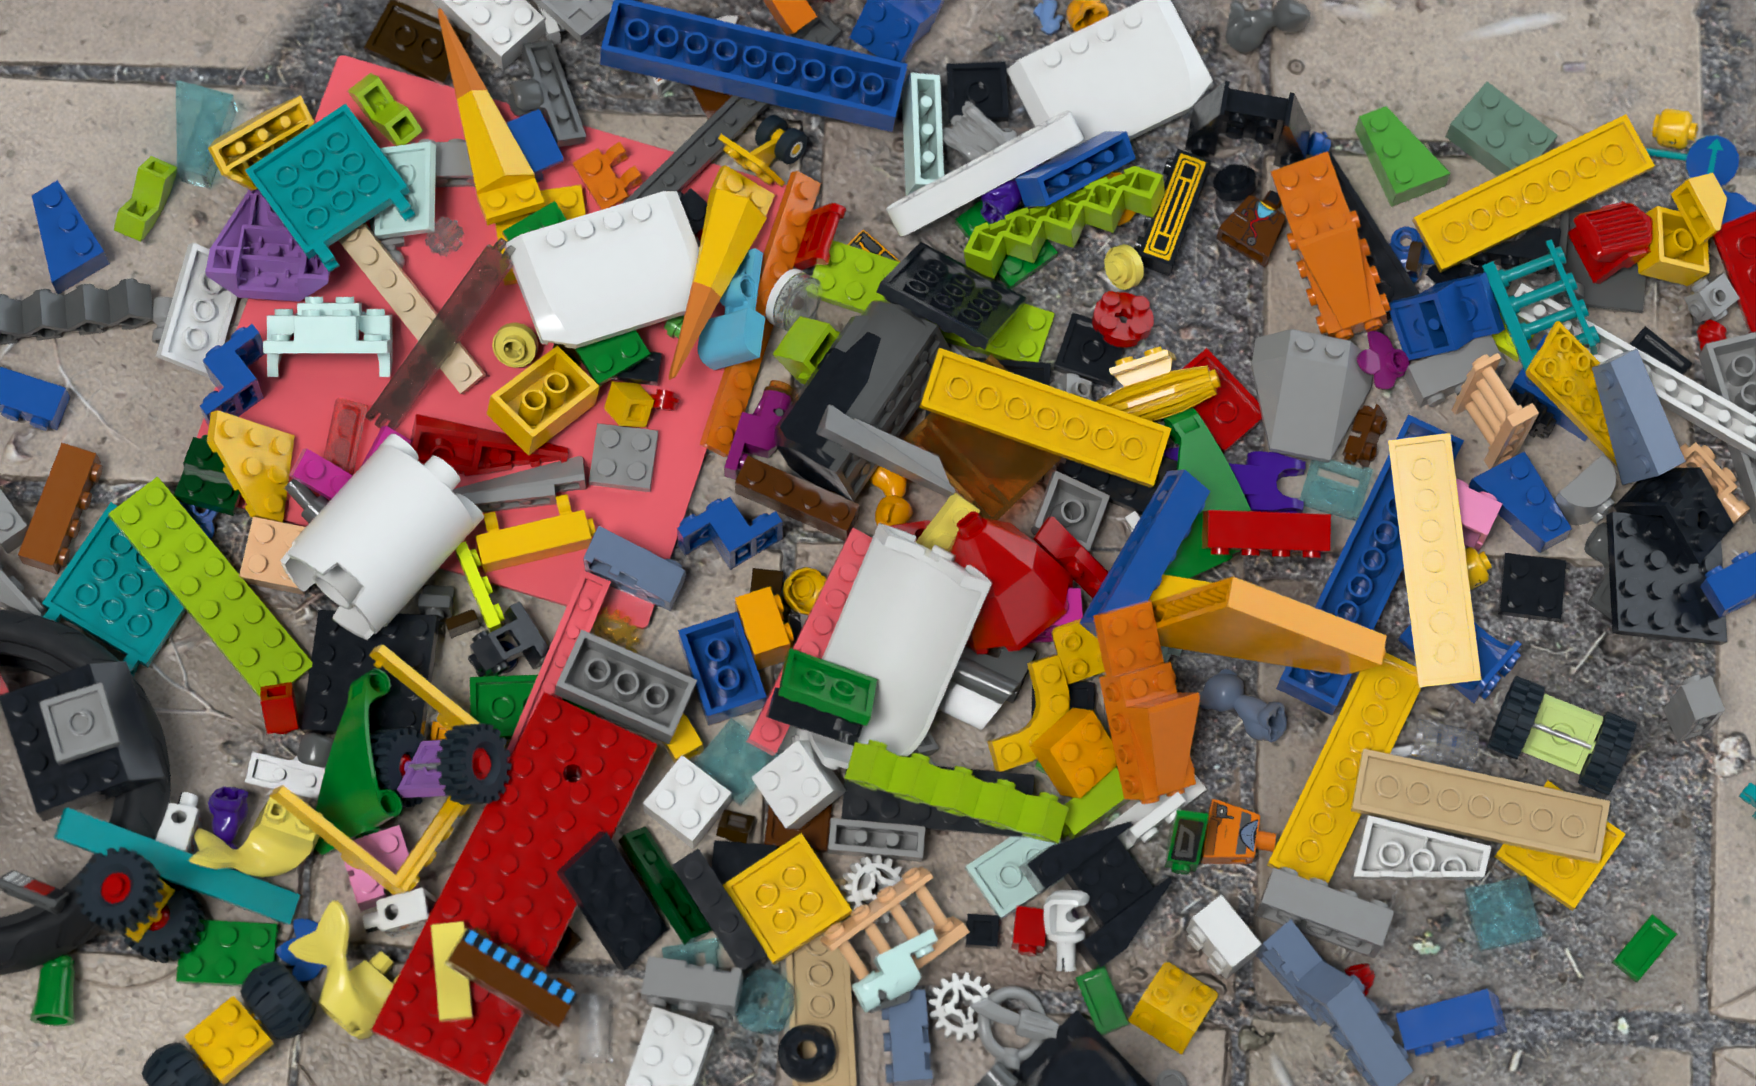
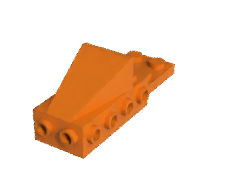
[1271,151,1391,340]
[1093,601,1200,804]

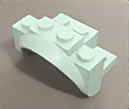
[263,297,393,377]

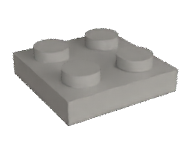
[589,423,658,492]
[40,682,121,764]

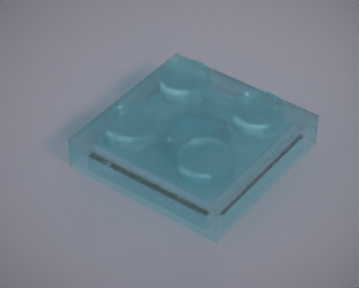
[693,718,779,806]
[1463,876,1542,952]

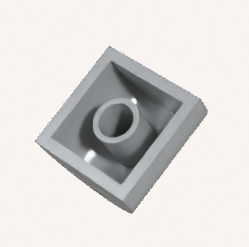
[1555,454,1616,525]
[1031,471,1110,552]

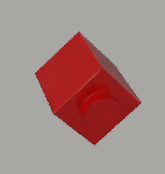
[260,682,298,734]
[1011,906,1046,956]

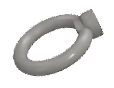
[977,986,1046,1071]

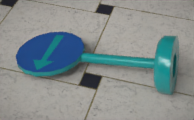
[1645,135,1739,186]

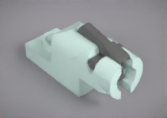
[852,929,938,1013]

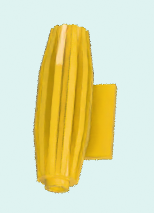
[1095,347,1221,422]

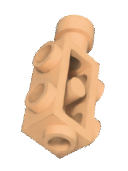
[1675,442,1751,524]

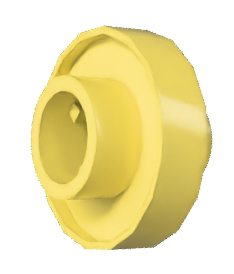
[1104,244,1144,290]
[492,322,538,368]

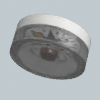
[766,269,822,332]

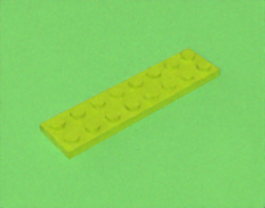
[806,240,1055,362]
[108,476,313,700]

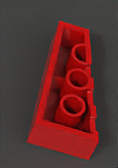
[1202,510,1331,558]

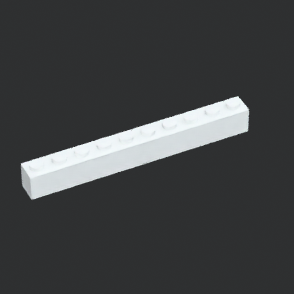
[1514,283,1756,459]

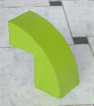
[347,73,423,146]
[114,156,178,242]

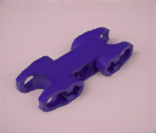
[1163,447,1306,513]

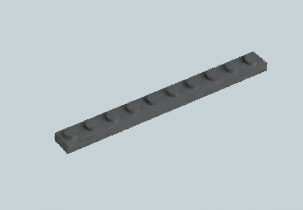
[622,12,841,204]

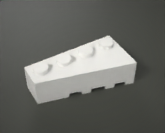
[1350,815,1491,880]

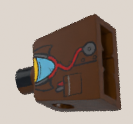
[1216,190,1286,268]

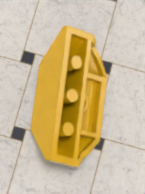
[208,95,314,191]

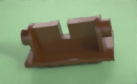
[1342,404,1387,472]

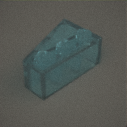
[176,80,238,189]

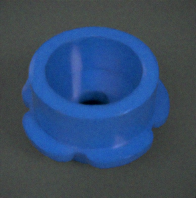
[1307,131,1331,156]

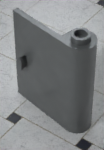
[1554,200,1646,313]

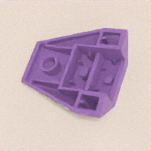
[205,189,330,302]

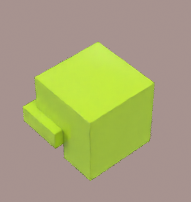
[772,316,840,385]

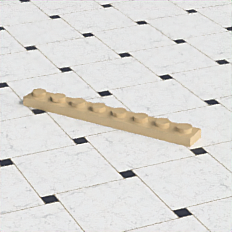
[338,223,486,394]

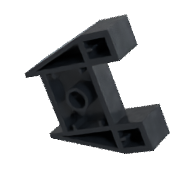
[1185,81,1311,168]
[1019,821,1173,970]

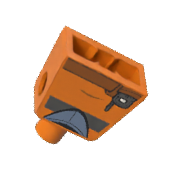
[1201,799,1276,864]

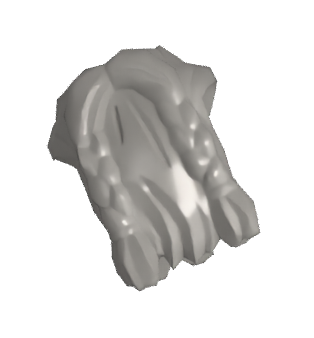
[942,101,1017,162]

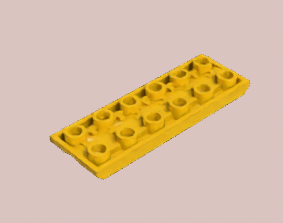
[1525,321,1617,466]

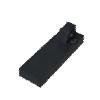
[766,687,863,746]

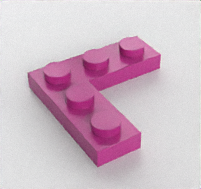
[289,426,411,500]

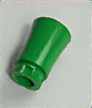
[30,955,75,1026]

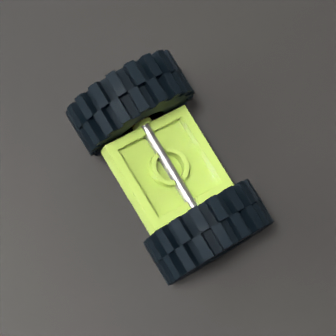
[1487,676,1637,795]

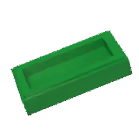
[1612,914,1677,983]
[1075,965,1129,1036]

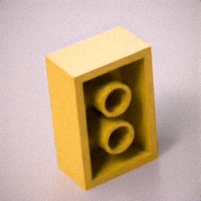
[487,345,600,456]

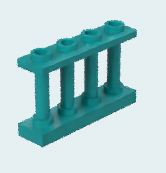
[1482,239,1600,381]

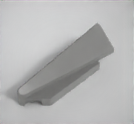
[816,405,955,497]
[452,456,586,513]

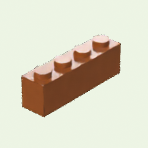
[18,443,103,574]

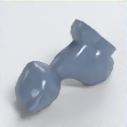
[1199,669,1287,742]

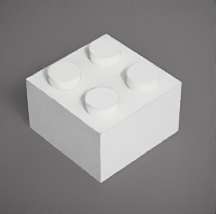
[751,740,846,829]
[643,755,732,849]
[1186,895,1262,979]

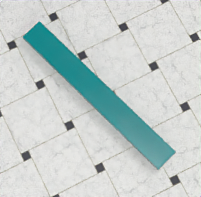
[53,808,300,925]

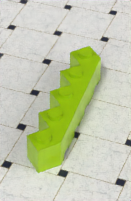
[963,166,1165,278]
[844,740,1069,844]

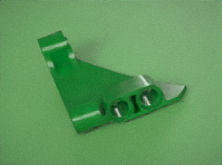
[1163,408,1251,579]
[314,669,402,855]

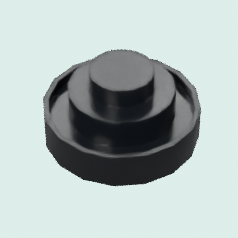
[1213,164,1258,201]

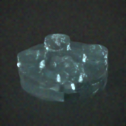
[736,969,795,1034]

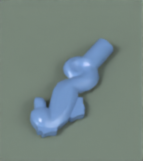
[1033,0,1064,36]

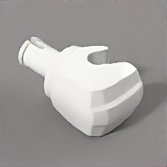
[1044,890,1090,972]

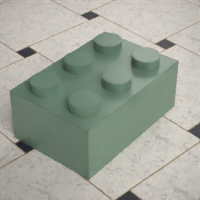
[1446,82,1558,176]

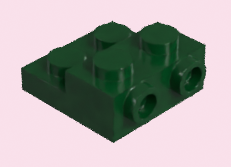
[174,435,242,516]

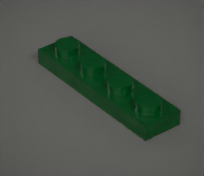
[618,826,712,945]

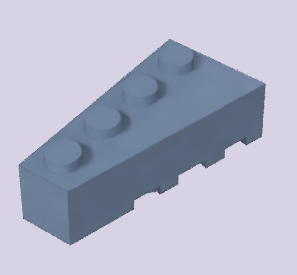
[1592,349,1686,485]
[1294,961,1413,1086]

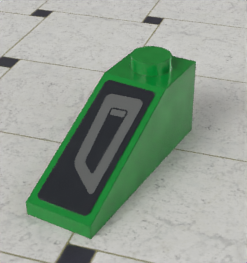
[1165,809,1209,875]

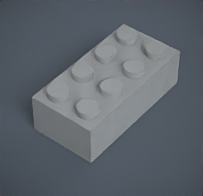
[554,630,697,744]
[1255,867,1394,959]

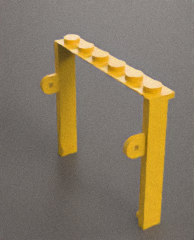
[269,644,508,895]

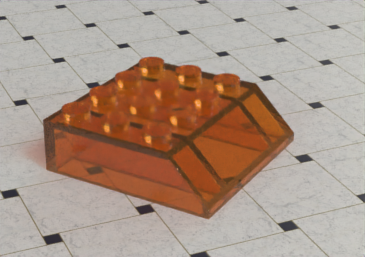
[903,354,1062,521]

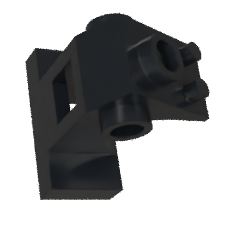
[468,601,549,677]

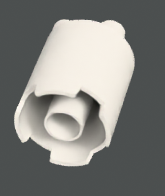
[280,433,484,640]

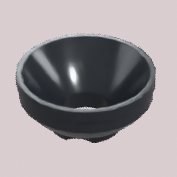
[778,1024,836,1083]

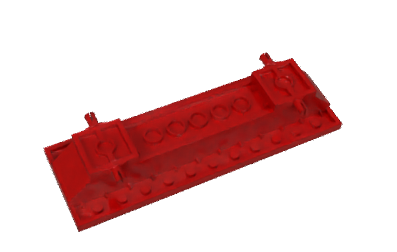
[371,692,658,1086]

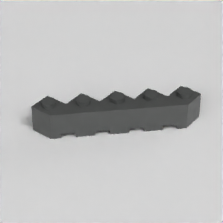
[0,279,154,345]

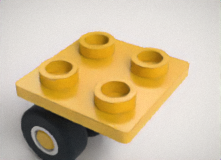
[718,115,808,187]

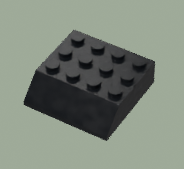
[0,661,165,822]

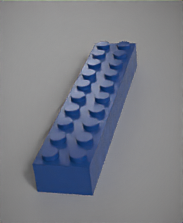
[600,0,908,132]
[1276,414,1464,715]

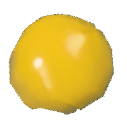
[783,567,826,615]

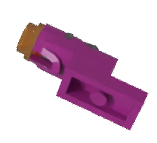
[724,380,794,480]

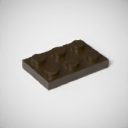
[364,0,471,85]

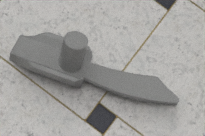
[970,999,1059,1041]

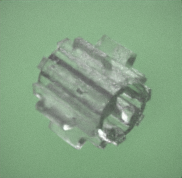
[425,217,464,257]

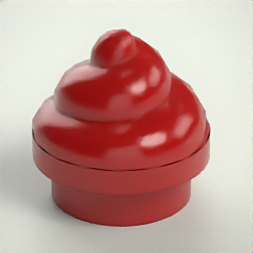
[1696,320,1727,351]
[1344,963,1375,997]

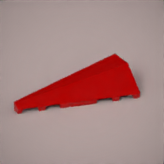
[410,414,569,476]

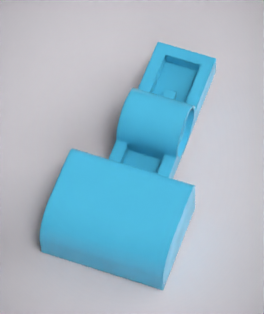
[698,248,765,370]

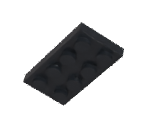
[1056,456,1177,515]
[557,831,667,970]

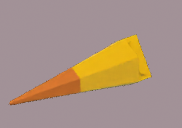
[438,8,545,225]
[668,165,775,380]

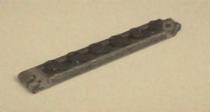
[365,238,516,431]

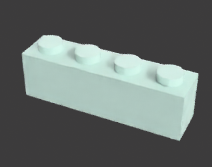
[902,73,944,196]

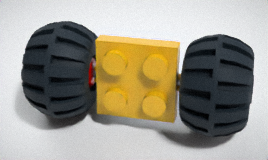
[142,962,317,1086]

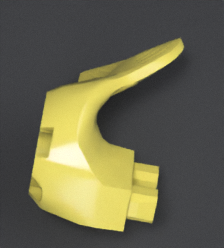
[189,797,324,877]
[288,900,399,1040]

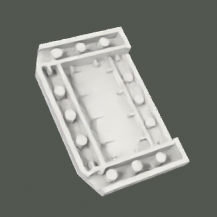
[1006,0,1213,159]
[504,191,699,349]

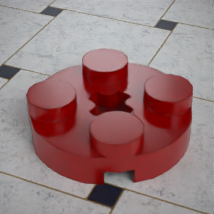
[1092,291,1154,347]

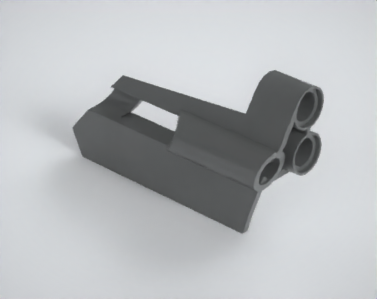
[938,646,1037,730]

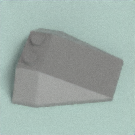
[1251,329,1373,463]

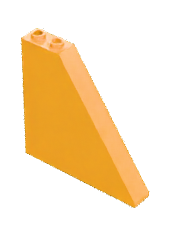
[1152,577,1387,675]

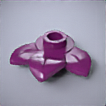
[1357,331,1409,390]

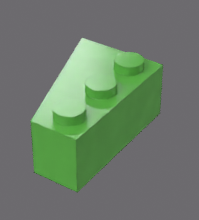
[1355,106,1451,207]

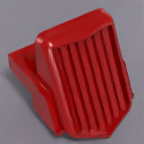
[1568,201,1653,284]

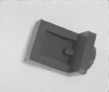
[418,585,454,619]

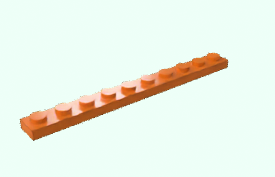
[699,171,821,457]

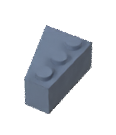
[583,526,686,611]
[1256,919,1326,1027]
[881,990,933,1086]

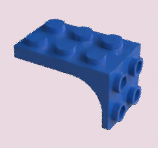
[1398,622,1522,703]

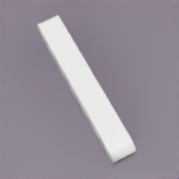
[886,111,1084,236]

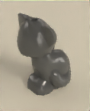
[1225,0,1311,52]

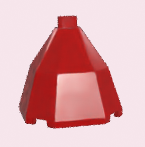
[947,511,1073,655]

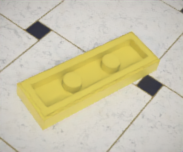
[431,921,473,1022]

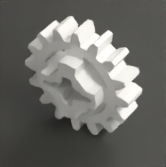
[840,855,907,924]
[928,972,994,1043]

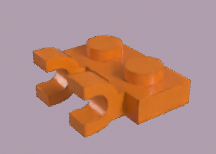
[572,141,643,210]

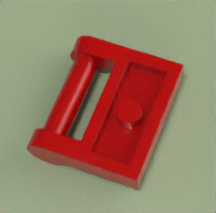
[793,203,846,270]

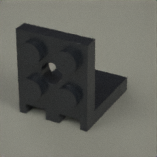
[1614,467,1734,564]

